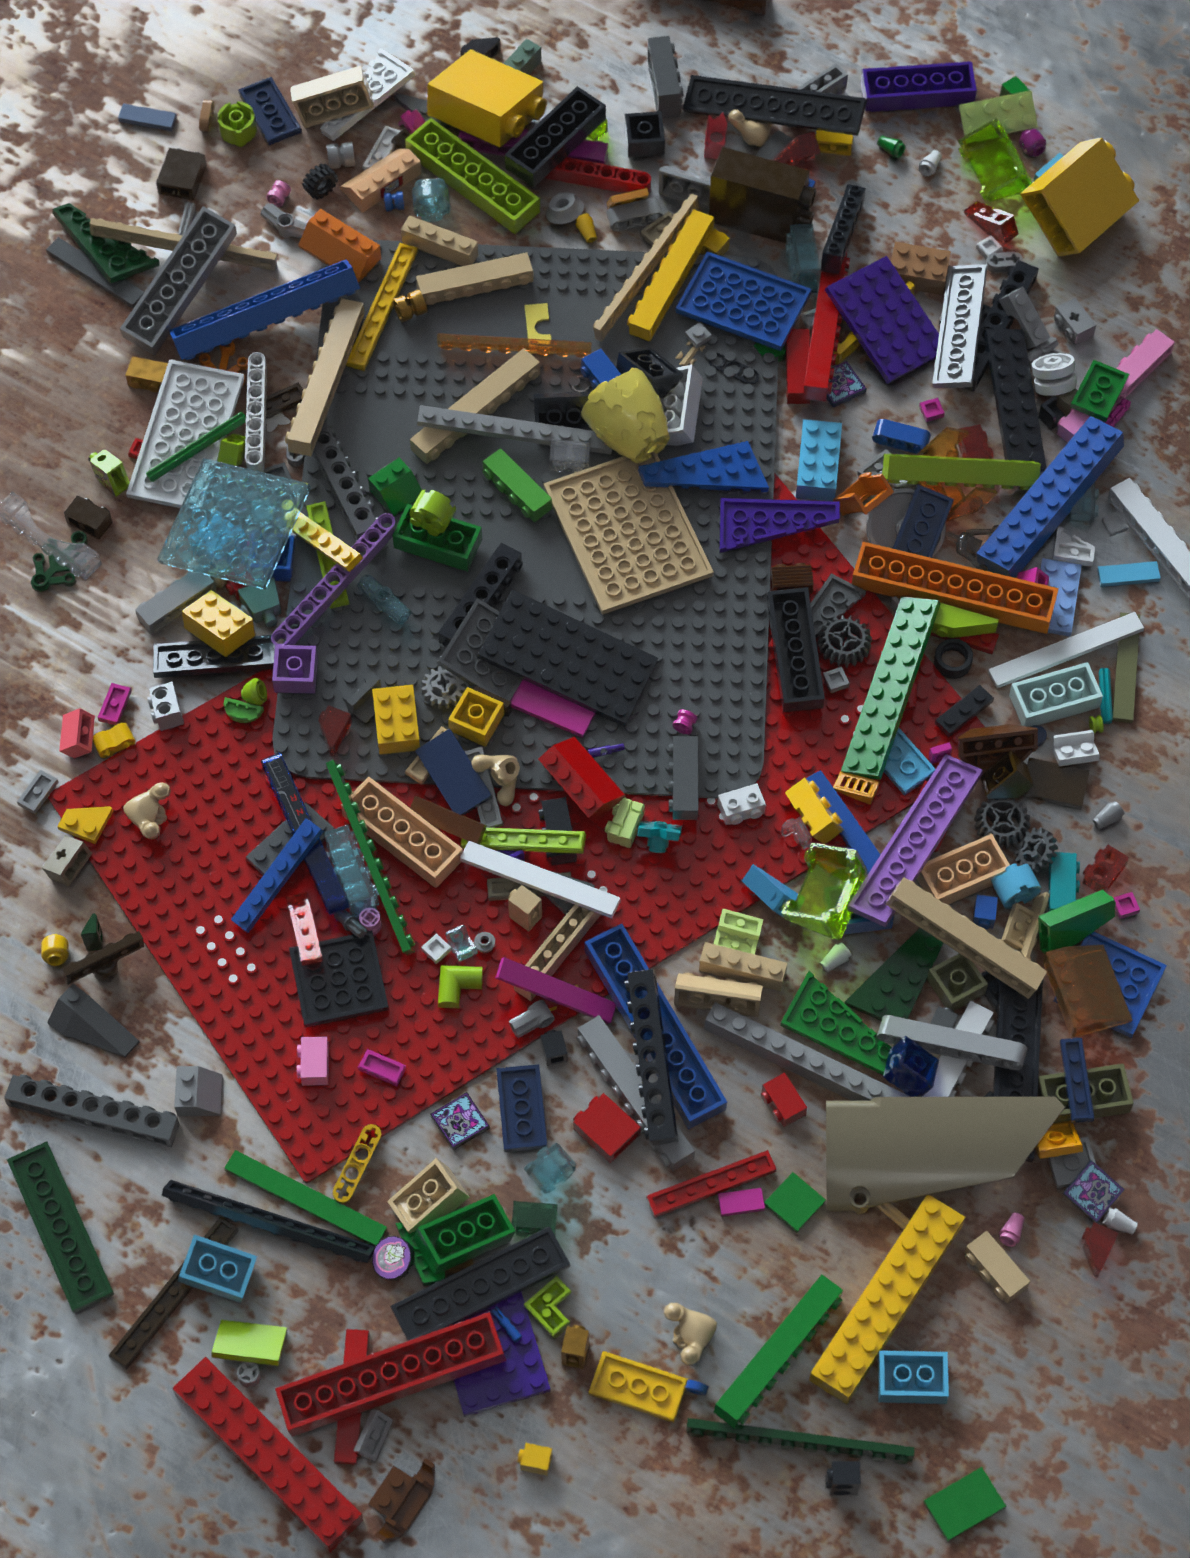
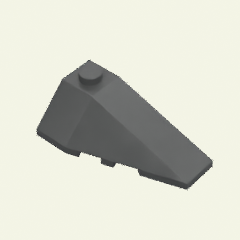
[47,983,139,1058]

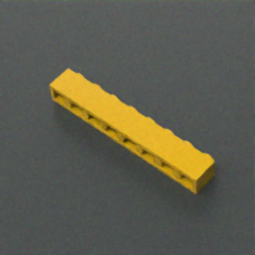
[627,209,714,341]

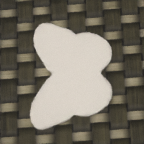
[266,413,290,432]

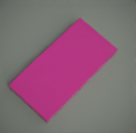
[511,679,596,738]

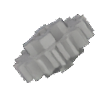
[422,666,465,709]

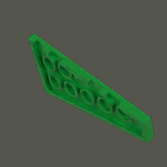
[780,971,906,1081]

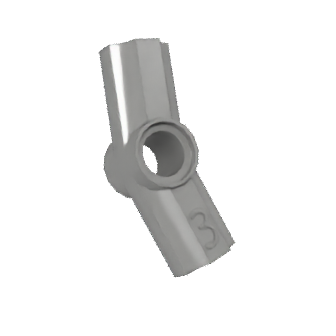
[260,203,307,239]

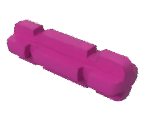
[1104,398,1131,427]

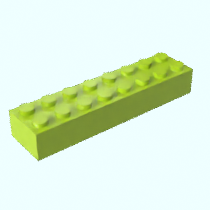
[405,118,540,234]

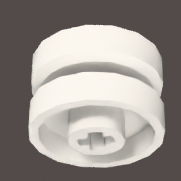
[1032,353,1078,396]

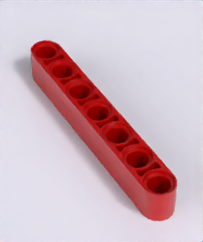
[545,157,651,194]

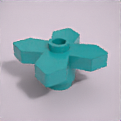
[637,820,682,853]

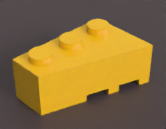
[785,777,844,845]

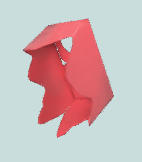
[704,113,728,159]

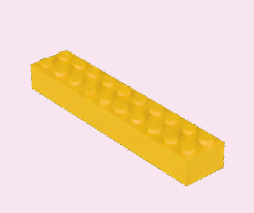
[809,1195,965,1405]

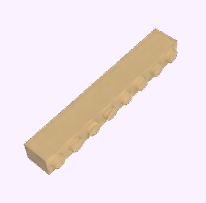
[410,348,540,464]
[886,877,1047,999]

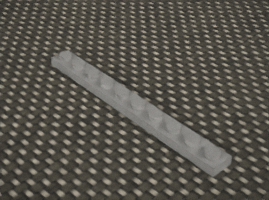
[417,405,612,454]

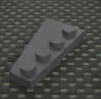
[810,573,866,638]

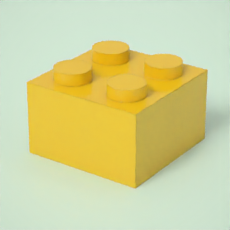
[448,687,504,747]

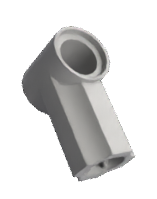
[509,1000,555,1038]

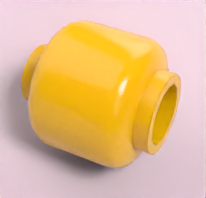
[41,934,69,966]

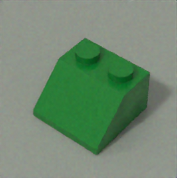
[368,457,422,517]

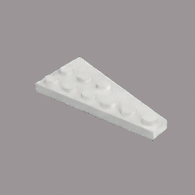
[320,49,415,141]

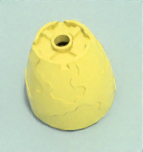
[581,368,670,463]

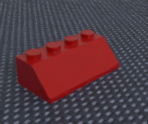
[538,737,626,823]

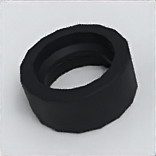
[934,638,973,679]

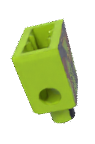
[88,450,130,497]

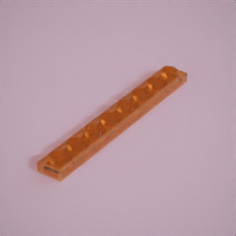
[437,333,592,358]

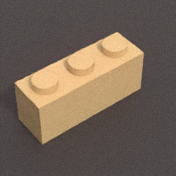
[964,1231,1030,1304]

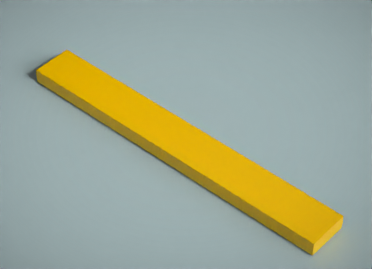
[346,243,418,371]

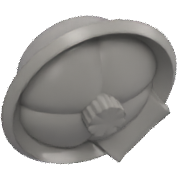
[546,192,584,224]

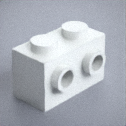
[718,783,766,825]

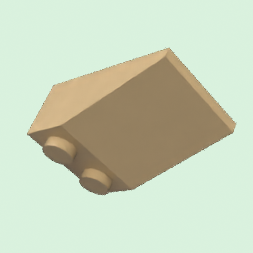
[387,1158,469,1233]

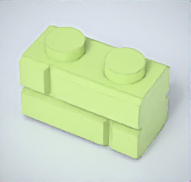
[605,798,645,848]

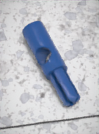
[492,1307,522,1343]

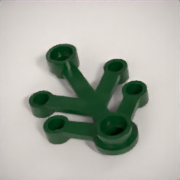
[31,531,89,592]

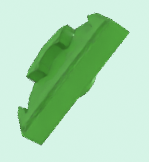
[224,697,264,723]

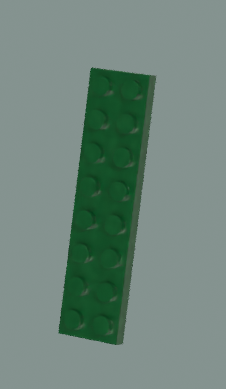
[7,1141,115,1314]

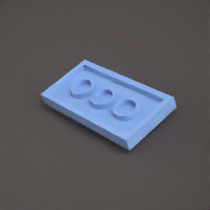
[1040,558,1082,636]

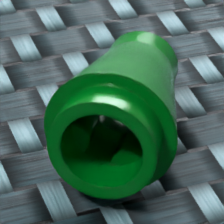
[877,135,906,158]

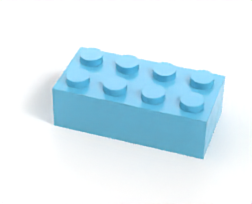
[796,419,842,501]

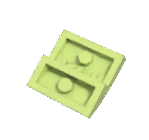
[713,909,763,954]

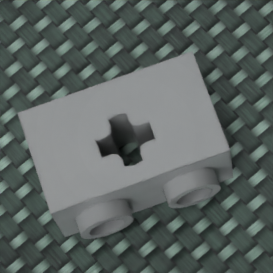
[1054,298,1096,345]

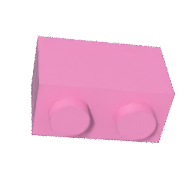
[297,1037,329,1086]

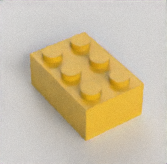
[182,590,255,657]
[372,685,420,755]

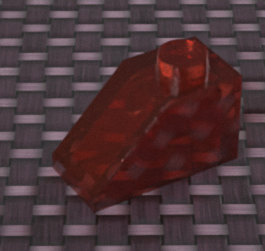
[318,705,352,756]
[1081,1222,1119,1278]

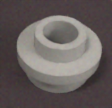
[474,932,495,953]

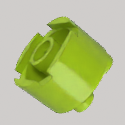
[218,101,257,147]
[409,490,456,536]

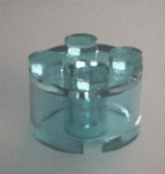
[412,178,451,222]
[524,1143,577,1194]

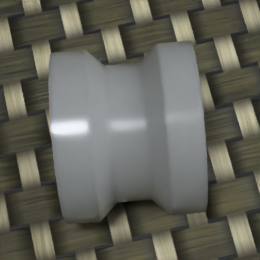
[237,1362,261,1388]

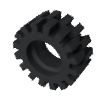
[302,163,338,200]

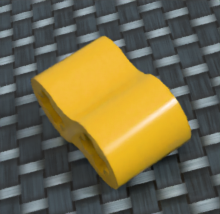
[92,723,136,758]

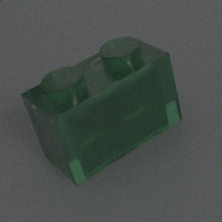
[511,1201,558,1237]

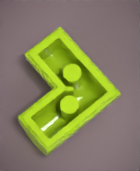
[438,965,483,1008]
[523,1276,572,1339]

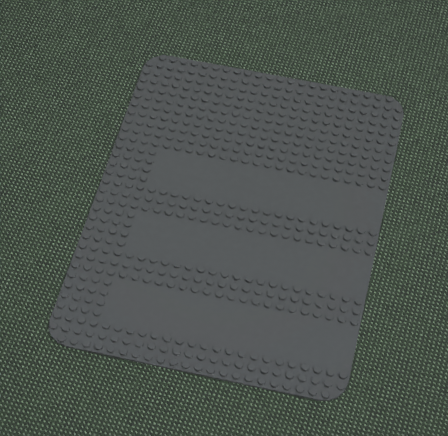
[272,240,778,799]

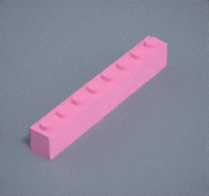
[1057,329,1175,442]

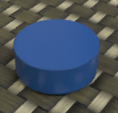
[685,1380,709,1396]

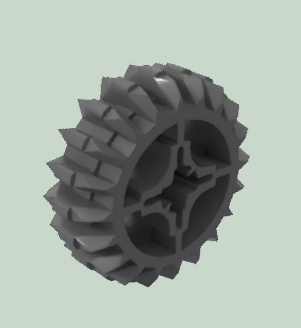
[817,615,872,668]
[974,798,1031,849]

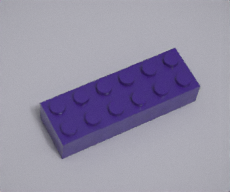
[861,61,977,112]

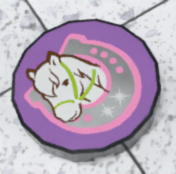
[372,1236,415,1281]

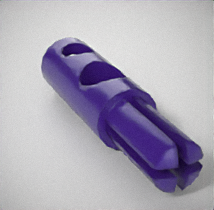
[588,743,625,758]

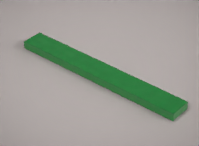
[224,1150,388,1246]

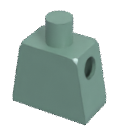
[238,577,281,627]

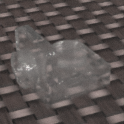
[781,817,812,849]

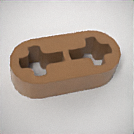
[199,100,214,132]

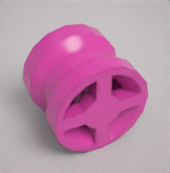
[672,709,697,735]

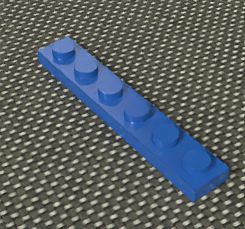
[231,818,324,933]

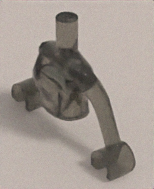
[945,525,999,571]

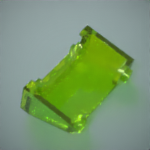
[958,117,1033,202]
[781,842,867,940]

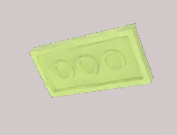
[959,90,1038,142]

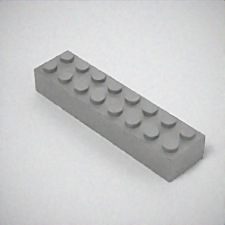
[120,206,237,356]

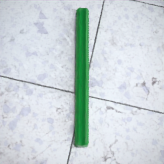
[146,412,246,482]

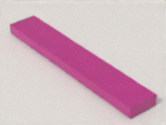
[496,957,616,1024]

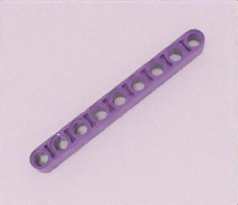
[271,513,396,649]

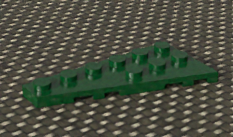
[53,203,160,283]
[844,928,944,1021]

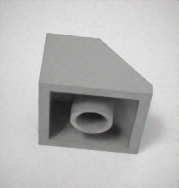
[174,1066,223,1116]

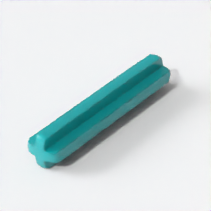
[1099,668,1113,724]

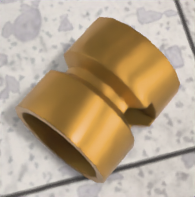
[393,289,427,322]

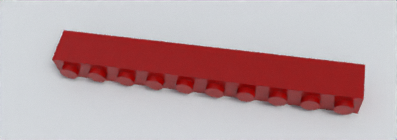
[803,250,850,402]

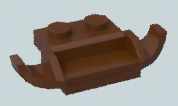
[368,1458,435,1543]

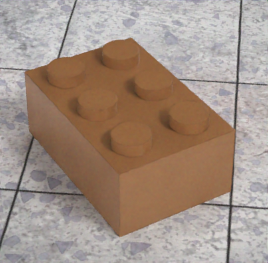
[891,242,951,295]

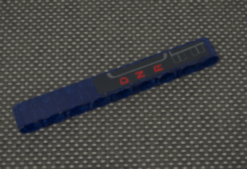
[261,753,349,915]

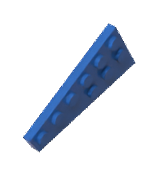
[638,441,769,492]

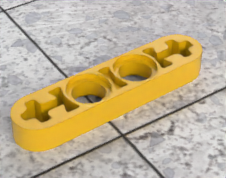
[332,1124,381,1204]

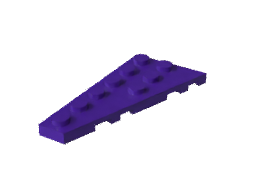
[719,498,840,553]

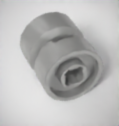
[327,142,355,169]

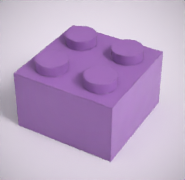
[272,645,318,693]

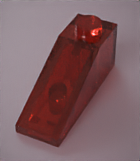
[964,201,1019,244]

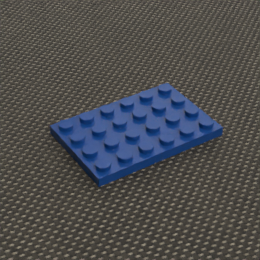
[675,252,812,351]

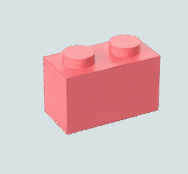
[59,708,95,759]

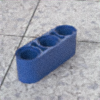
[872,419,931,455]

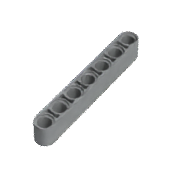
[877,1015,1027,1070]

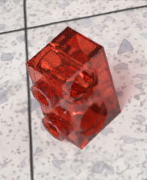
[1082,844,1129,893]

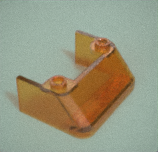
[916,427,998,522]

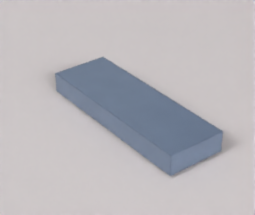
[118,103,177,131]

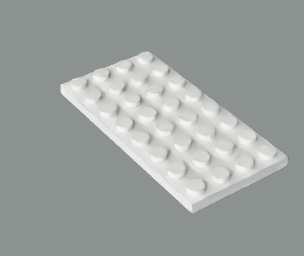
[126,359,245,513]

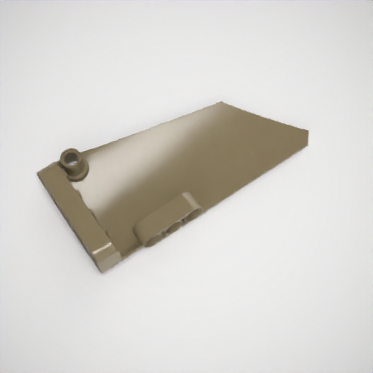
[826,1097,1065,1214]

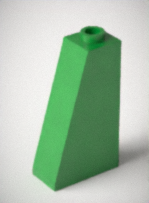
[1038,890,1116,960]

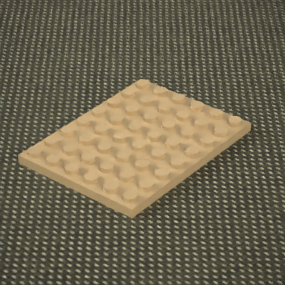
[543,452,714,615]

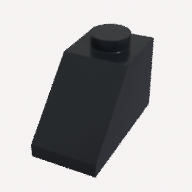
[460,37,501,59]

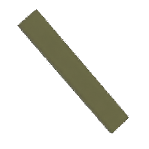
[1112,612,1140,723]

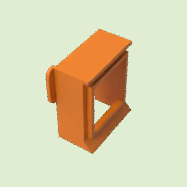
[833,472,894,516]

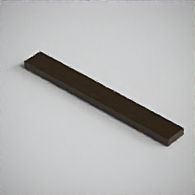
[108,1216,239,1370]

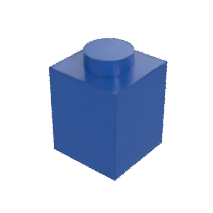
[973,895,998,929]

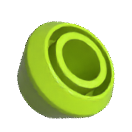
[241,678,267,706]

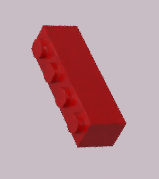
[785,329,812,404]

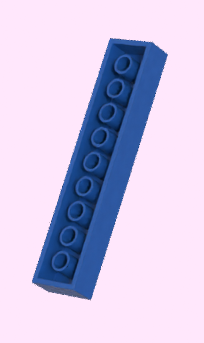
[169,259,360,360]
[976,416,1124,578]
[584,923,727,1130]

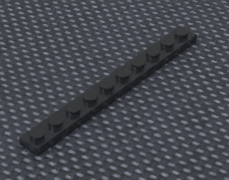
[161,1180,375,1263]

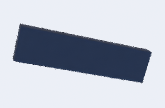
[1060,1038,1094,1123]

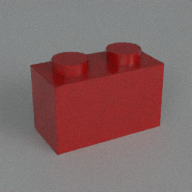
[761,1072,807,1127]

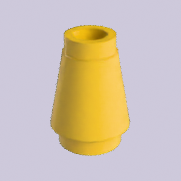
[575,214,597,243]

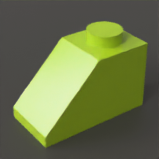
[217,433,246,469]

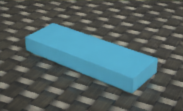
[1097,561,1161,587]

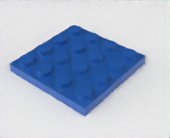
[1053,932,1167,1038]

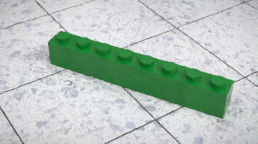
[713,1274,843,1429]

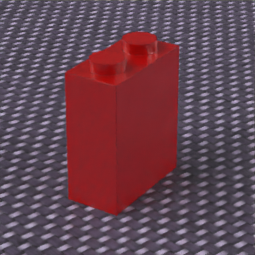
[573,1093,641,1164]

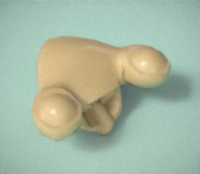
[728,110,773,147]
[471,755,520,806]
[123,782,171,840]
[664,1303,717,1365]

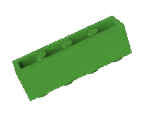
[482,448,552,522]

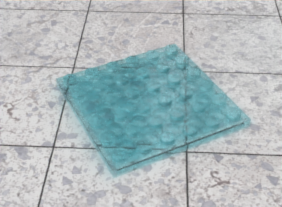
[157,458,311,590]

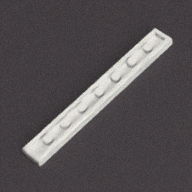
[988,612,1144,689]
[460,841,621,918]

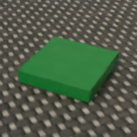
[764,1172,826,1233]

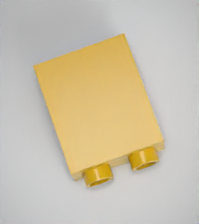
[427,49,547,147]
[1020,138,1139,257]

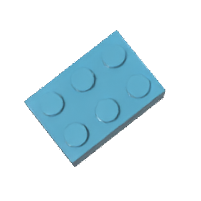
[178,1234,257,1303]
[878,1351,949,1404]

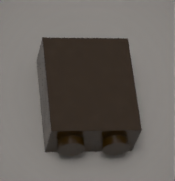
[156,147,207,201]

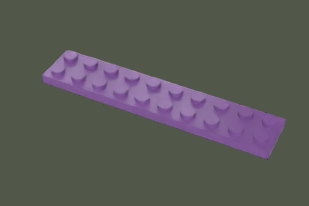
[848,754,983,927]

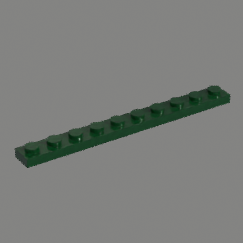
[686,1418,915,1464]

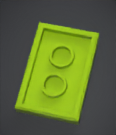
[212,1319,287,1366]

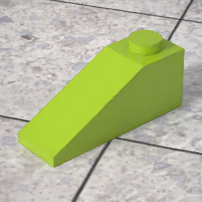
[932,603,999,638]

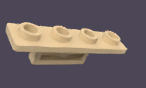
[1001,892,1050,960]

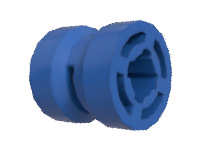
[384,191,405,212]

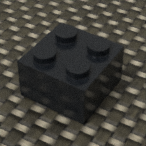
[625,111,665,157]

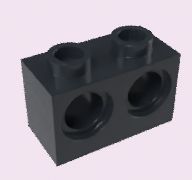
[825,1461,861,1496]

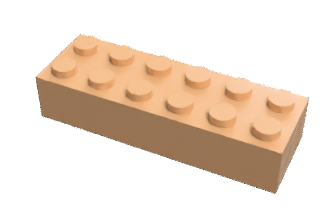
[341,777,463,888]

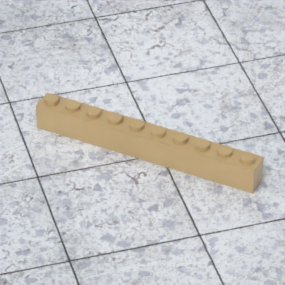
[285,298,364,456]

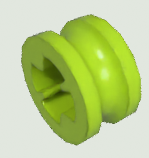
[1089,715,1104,734]

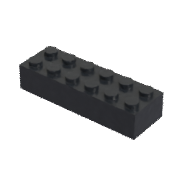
[505,86,606,188]
[767,587,825,712]

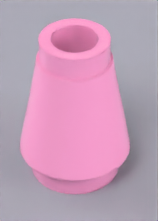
[999,1213,1024,1247]

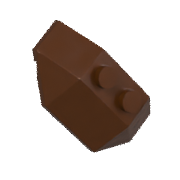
[958,724,1038,772]

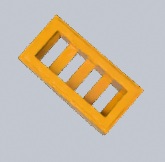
[833,771,879,805]

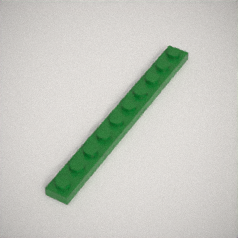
[326,760,415,956]

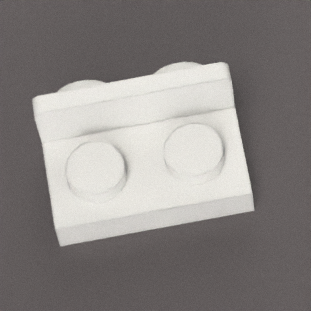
[1053,730,1099,766]

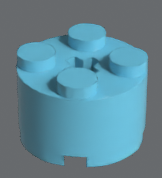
[991,864,1041,909]

